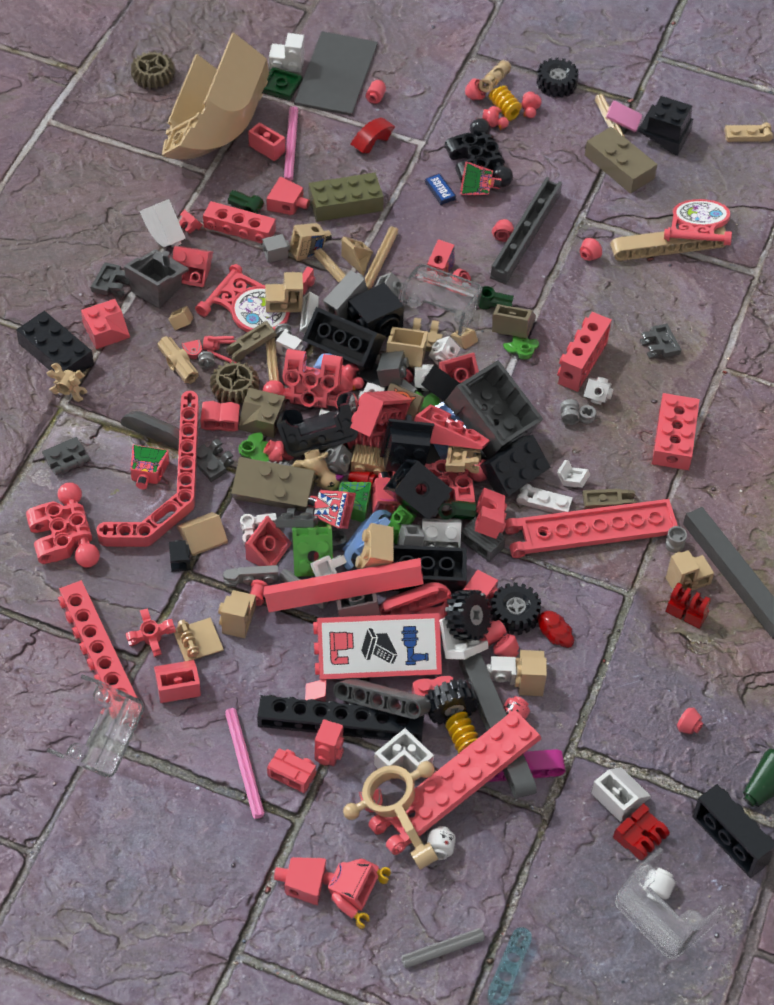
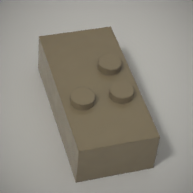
[584,127,658,194]
[231,457,316,512]

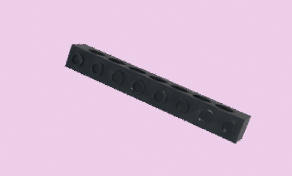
[257,695,424,744]

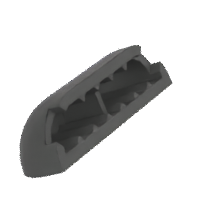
[121,411,187,452]

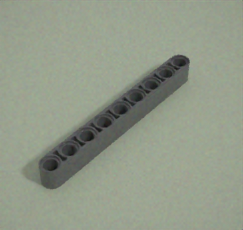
[459,653,537,799]

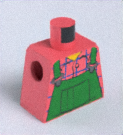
[460,161,501,195]
[131,445,169,490]

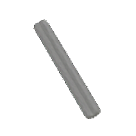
[401,928,485,968]

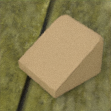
[451,327,478,349]

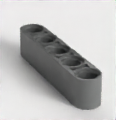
[334,678,431,719]

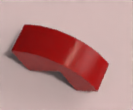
[351,118,395,154]

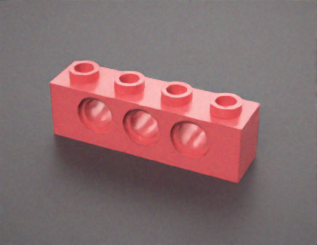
[203,201,276,244]

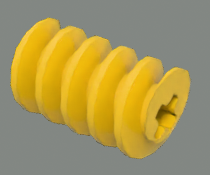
[488,86,522,121]
[445,711,478,754]

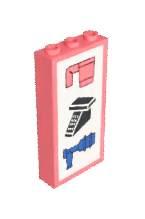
[313,613,442,679]

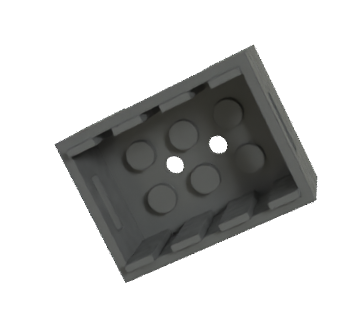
[445,360,543,459]

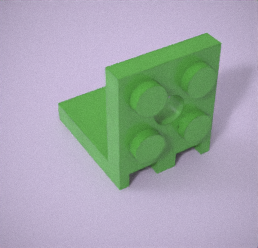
[291,521,333,577]

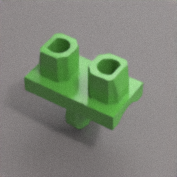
[388,505,416,544]

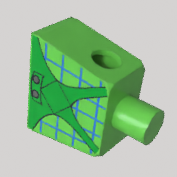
[339,482,372,522]

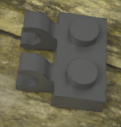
[91,262,130,298]
[640,324,681,359]
[197,439,234,482]
[275,508,318,528]

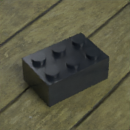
[480,435,551,497]

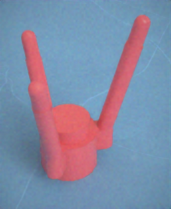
[203,336,237,363]

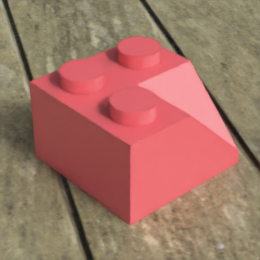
[81,299,130,349]

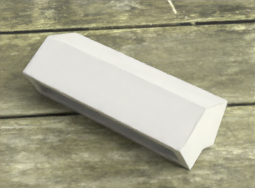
[300,292,319,335]

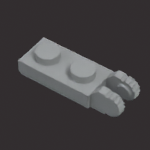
[223,565,279,587]

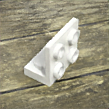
[439,617,489,659]

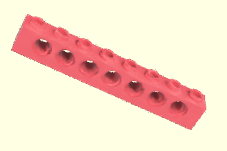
[58,580,142,725]

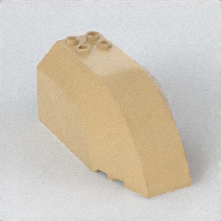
[162,33,269,160]

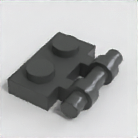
[42,437,91,476]

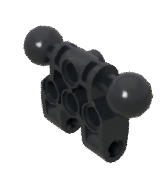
[444,118,513,187]

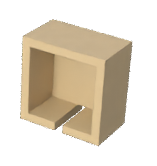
[386,327,428,368]

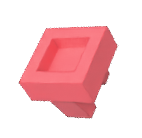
[179,209,203,234]

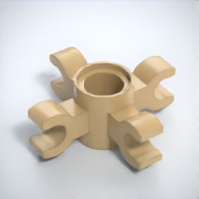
[47,363,87,402]

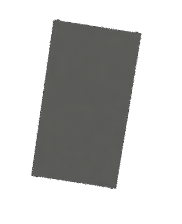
[294,31,378,116]

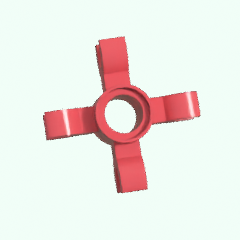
[126,608,176,657]

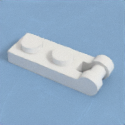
[516,483,573,513]

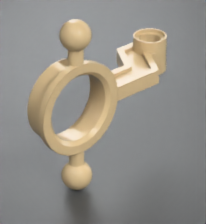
[343,761,438,870]

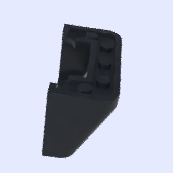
[277,391,358,457]

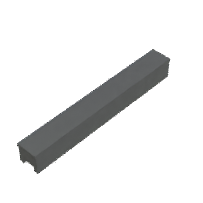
[490,177,562,284]
[683,507,774,639]

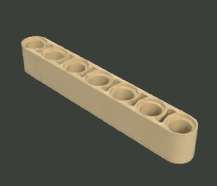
[610,226,727,261]

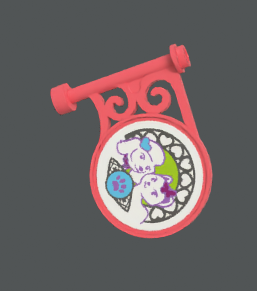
[664,199,732,246]
[195,264,290,332]

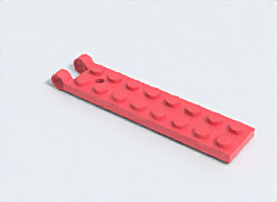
[504,499,678,558]
[368,709,542,855]

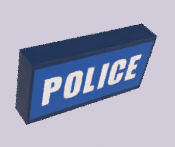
[425,174,456,205]

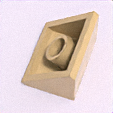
[177,512,228,556]

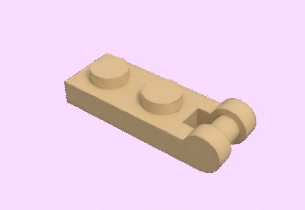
[724,123,773,142]

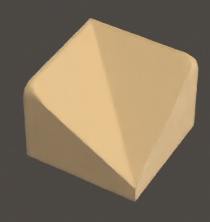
[169,306,193,330]

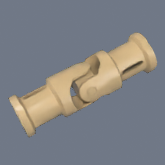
[479,60,511,93]

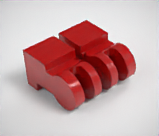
[665,582,711,629]
[613,803,670,860]

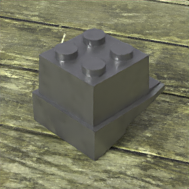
[124,249,189,308]

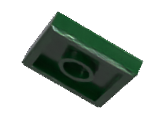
[262,67,303,101]

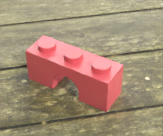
[475,488,507,539]

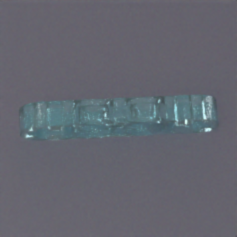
[487,927,532,1005]

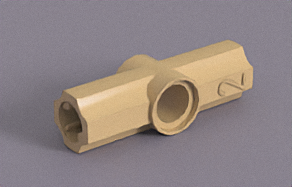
[157,336,199,384]

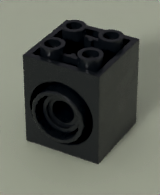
[347,283,404,338]
[383,459,453,520]

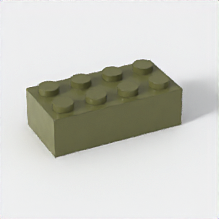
[309,173,384,222]

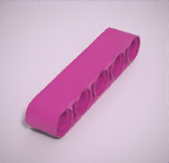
[488,749,566,782]

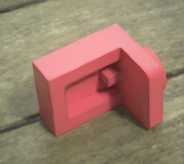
[302,266,315,295]

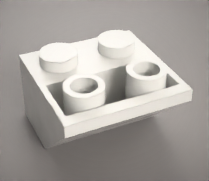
[422,518,461,548]
[591,768,651,822]

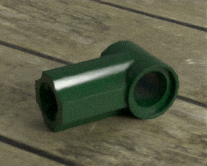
[227,190,264,214]
[477,286,514,310]
[438,498,476,520]

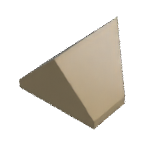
[341,236,373,276]

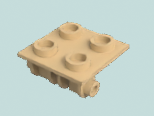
[174,617,224,661]

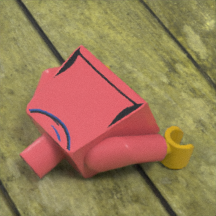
[323,858,391,929]

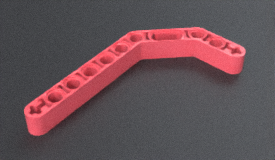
[96,391,199,547]

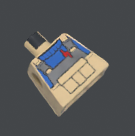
[290,223,332,261]

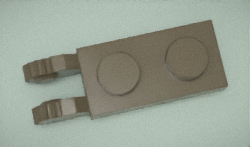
[226,321,277,362]
[582,489,637,510]

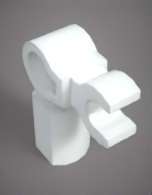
[240,513,277,546]

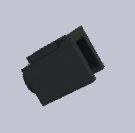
[169,540,191,572]

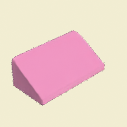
[606,101,642,132]

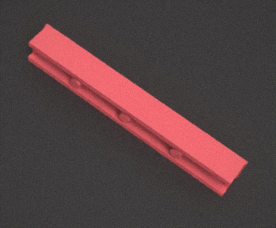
[263,558,424,612]

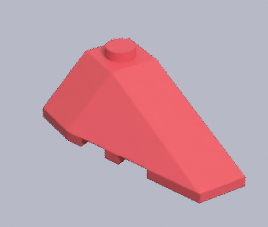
[414,404,490,450]

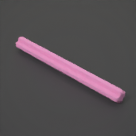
[284,106,298,182]
[225,708,264,819]

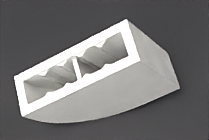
[140,199,186,248]

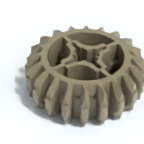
[131,51,175,89]
[210,360,260,404]

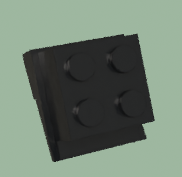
[638,96,693,156]
[379,415,435,472]

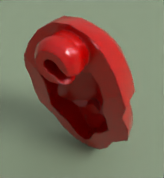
[538,611,574,648]

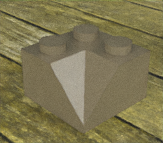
[238,388,285,438]

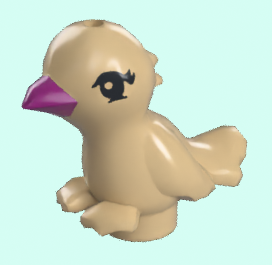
[292,449,344,491]

